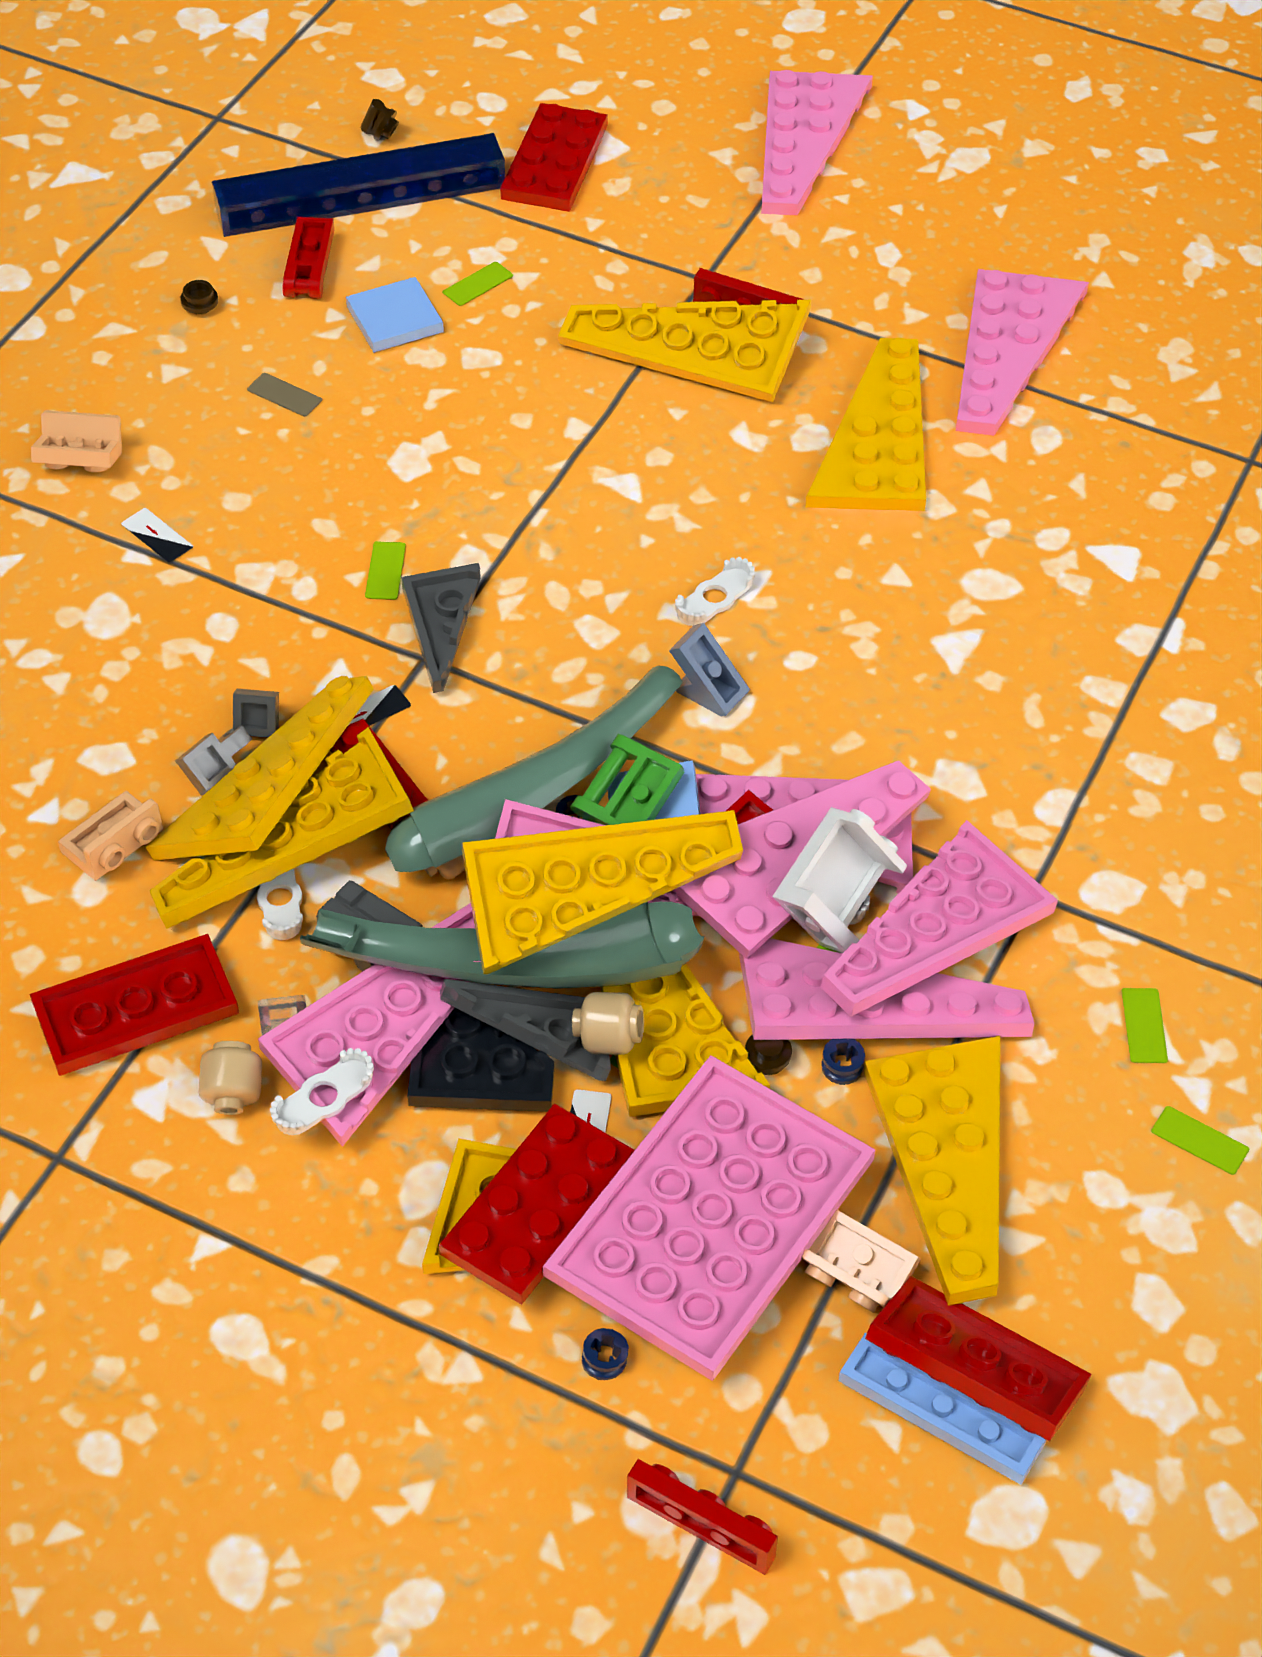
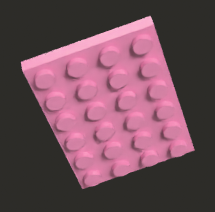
[543,1055,875,1381]

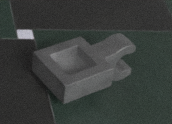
[175,725,252,795]

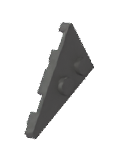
[401,563,481,693]
[440,979,611,1081]

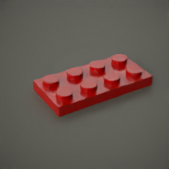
[500,103,608,212]
[29,933,240,1076]
[439,1103,635,1305]
[865,1276,1092,1441]

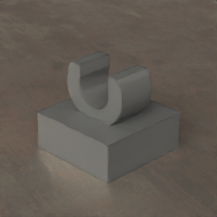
[233,689,279,737]

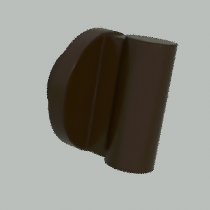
[360,99,399,141]

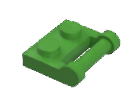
[570,734,684,825]

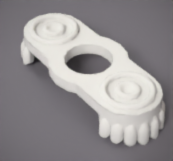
[675,557,755,626]
[257,869,303,940]
[270,1048,374,1135]

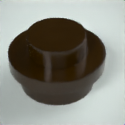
[180,280,218,314]
[745,1034,792,1075]

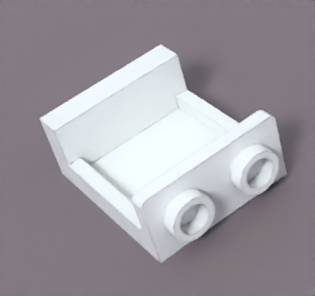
[772,807,907,953]

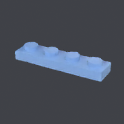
[838,1333,1046,1485]

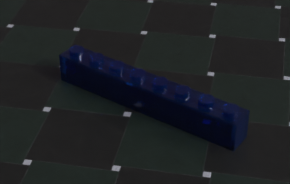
[212,133,505,237]

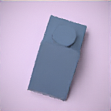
[669,623,750,716]

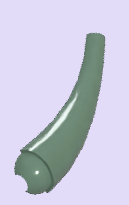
[385,665,683,872]
[300,901,705,989]

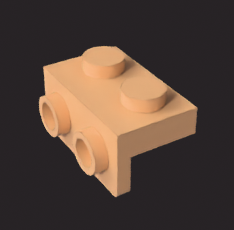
[31,410,122,472]
[58,791,163,881]
[801,1209,921,1313]

